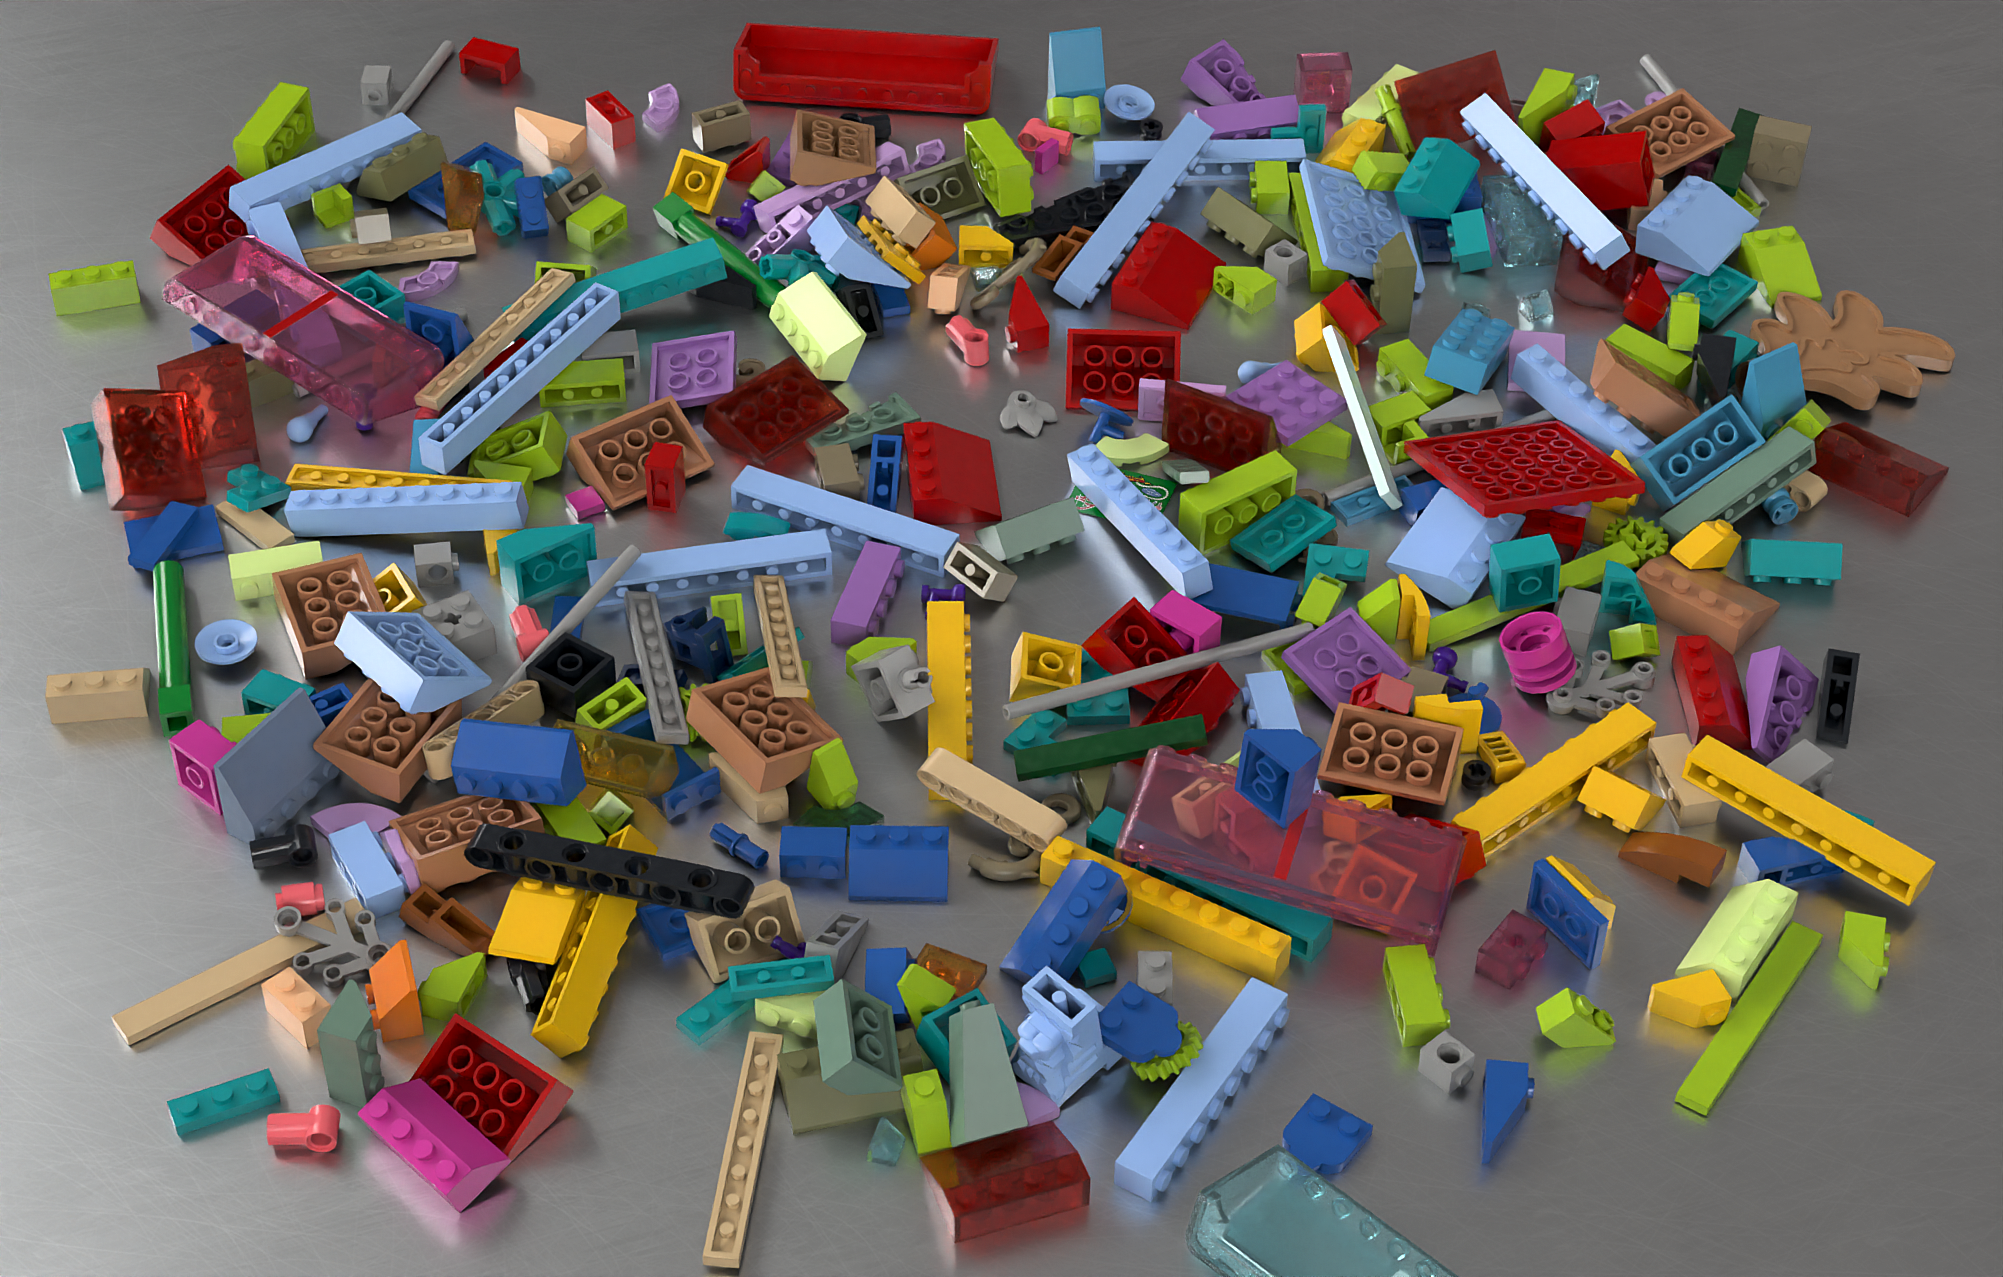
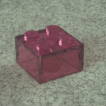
[1293,52,1353,113]

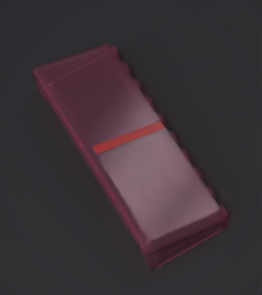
[162,235,444,426]
[1114,745,1467,956]

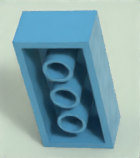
[1424,309,1515,395]
[1630,394,1766,512]

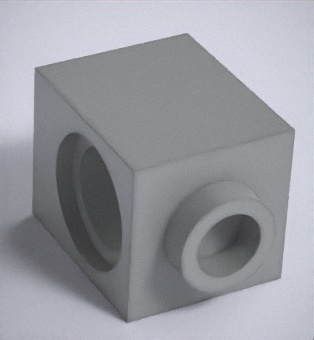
[360,65,394,105]
[1264,239,1308,286]
[414,541,459,587]
[1418,1030,1475,1094]

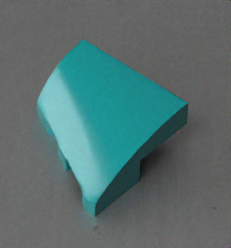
[1599,560,1657,625]

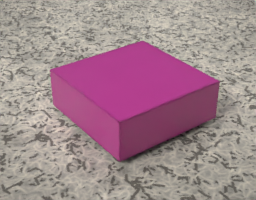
[1035,138,1059,175]
[565,486,605,520]

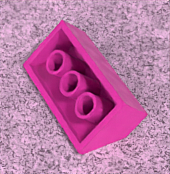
[357,1079,512,1213]

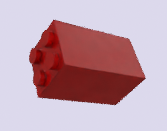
[1545,131,1655,210]

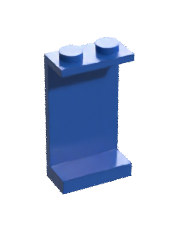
[1191,563,1303,630]
[602,709,721,821]

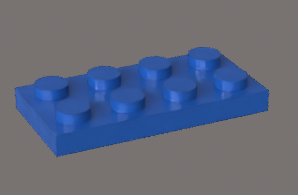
[408,142,523,219]

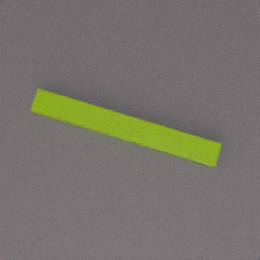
[1426,541,1640,652]
[1675,921,1823,1116]

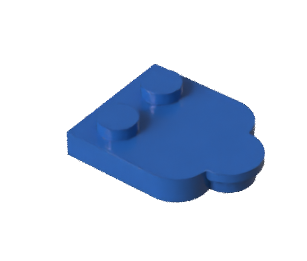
[1098,980,1182,1063]
[1282,1093,1373,1175]

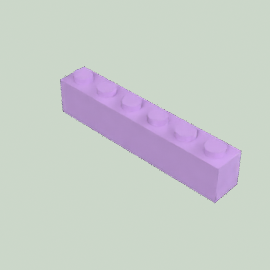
[753,142,911,233]

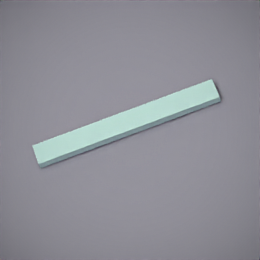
[1323,325,1403,510]

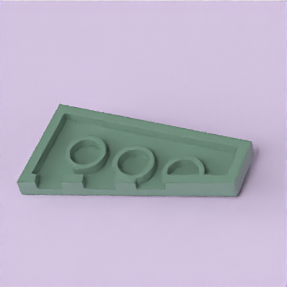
[805,392,921,456]

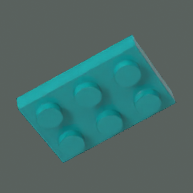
[1668,263,1758,329]
[1230,494,1337,573]
[1066,651,1130,725]

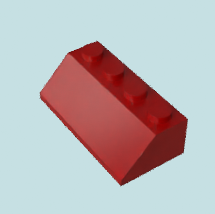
[1671,635,1753,750]
[1128,662,1240,774]

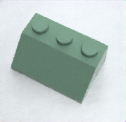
[974,497,1085,564]
[317,979,385,1107]
[813,979,903,1095]

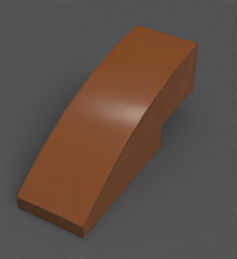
[1032,225,1094,282]
[1618,832,1727,888]
[398,883,495,957]

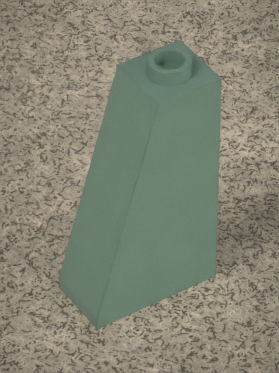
[949,1000,1028,1147]

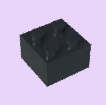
[525,632,616,719]

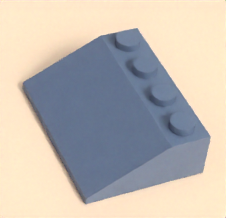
[213,687,341,844]

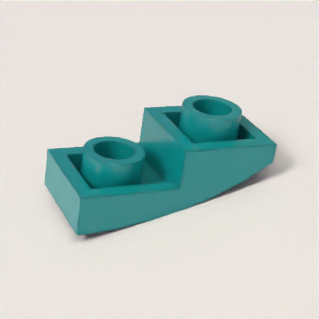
[723,512,791,541]

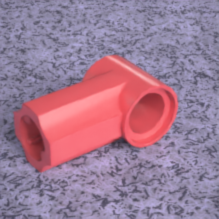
[1017,118,1074,156]
[946,315,989,366]
[509,605,549,662]
[267,1104,341,1152]

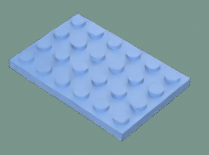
[1299,159,1426,294]

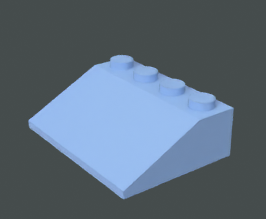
[1635,175,1759,277]
[807,205,912,289]
[1385,487,1526,609]
[334,611,492,714]

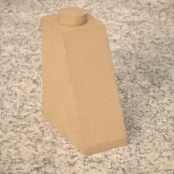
[708,752,789,824]

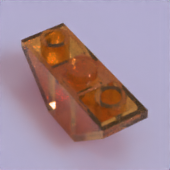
[441,162,484,236]

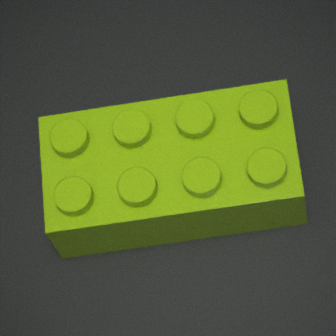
[233,82,315,180]
[964,118,1034,217]
[1178,450,1297,556]

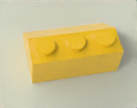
[1314,118,1386,174]

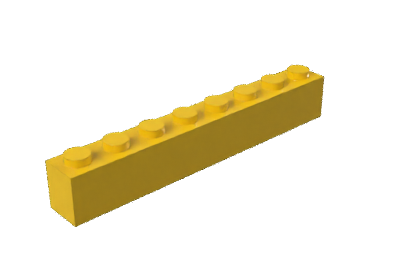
[927,601,973,800]
[1451,702,1656,858]
[1681,735,1936,906]
[531,824,658,1058]
[1040,835,1292,986]

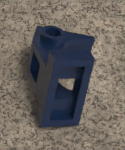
[663,606,734,684]

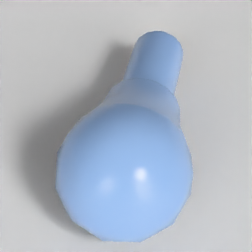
[1238,361,1281,384]
[286,404,329,443]

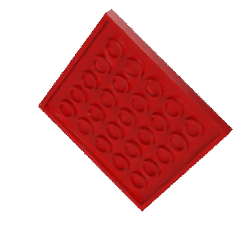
[1404,420,1645,518]

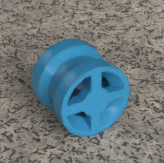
[541,166,573,196]
[1761,488,1798,525]

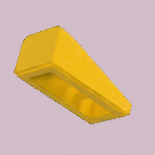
[1477,730,1526,784]

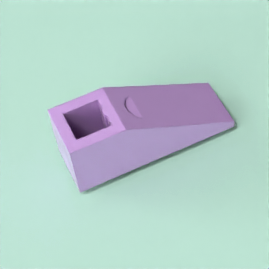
[745,204,815,264]

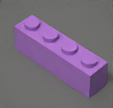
[1194,94,1299,140]
[830,541,905,646]

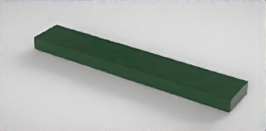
[1712,108,1764,197]
[1013,714,1208,782]

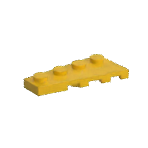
[856,215,926,285]

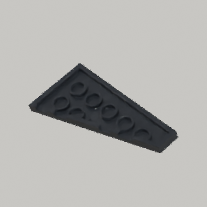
[992,170,1154,248]

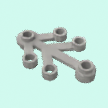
[1546,650,1656,718]
[274,898,392,988]

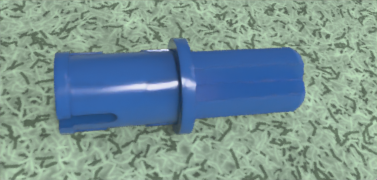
[709,823,769,870]

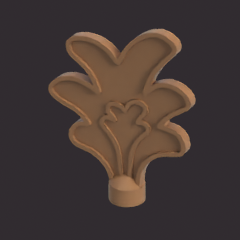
[1735,290,1955,410]

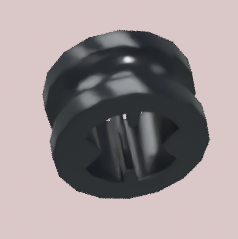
[1139,119,1163,141]
[1461,760,1491,791]

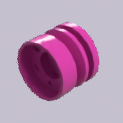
[1499,611,1577,694]

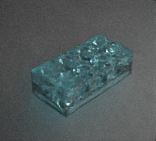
[1481,175,1563,267]

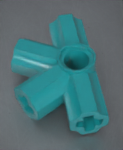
[469,160,525,236]
[758,249,840,293]

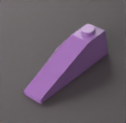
[1180,39,1266,106]
[1745,645,1819,763]

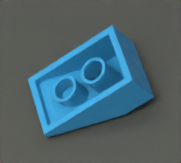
[1048,27,1106,109]
[1740,342,1807,445]

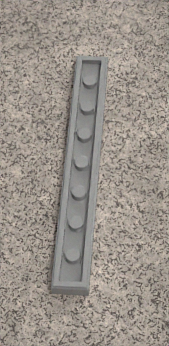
[624,591,689,744]

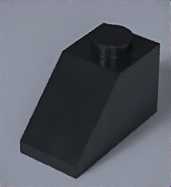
[835,282,884,340]

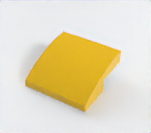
[1396,574,1431,661]
[1412,694,1483,754]

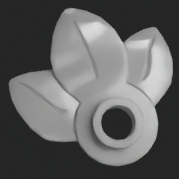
[1000,390,1057,437]

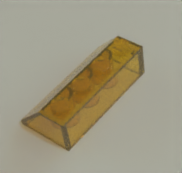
[553,719,680,799]

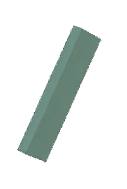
[1162,459,1210,484]

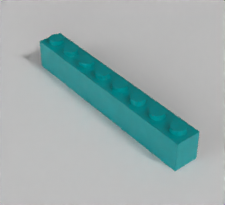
[502,237,727,343]
[1086,806,1334,963]

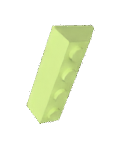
[769,272,867,382]
[1675,879,1799,1003]

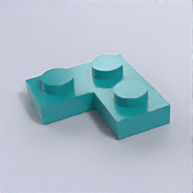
[1270,104,1327,154]
[226,464,291,513]
[1302,543,1370,597]
[1003,709,1067,777]

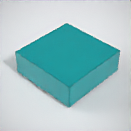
[1076,948,1117,988]

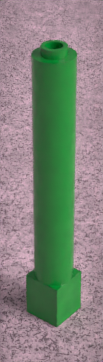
[652,192,787,310]
[153,560,195,737]

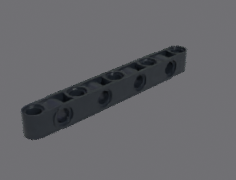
[464,824,755,919]

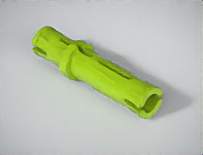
[1375,84,1417,159]

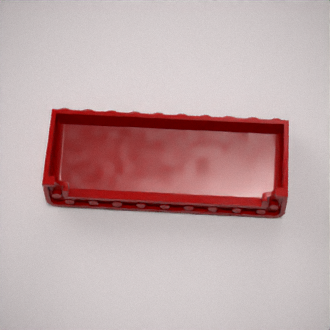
[733,23,999,115]

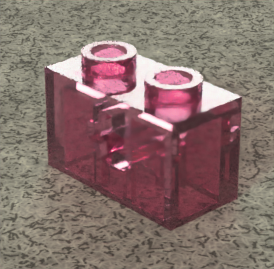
[1475,909,1548,990]

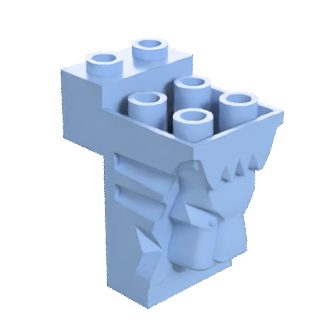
[1010,965,1123,1107]

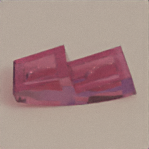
[1683,151,1717,182]

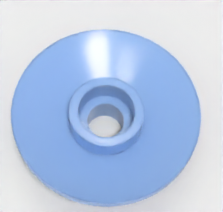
[1104,84,1155,120]
[194,619,258,665]

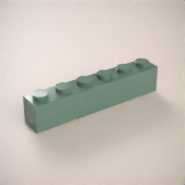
[1659,426,1816,547]

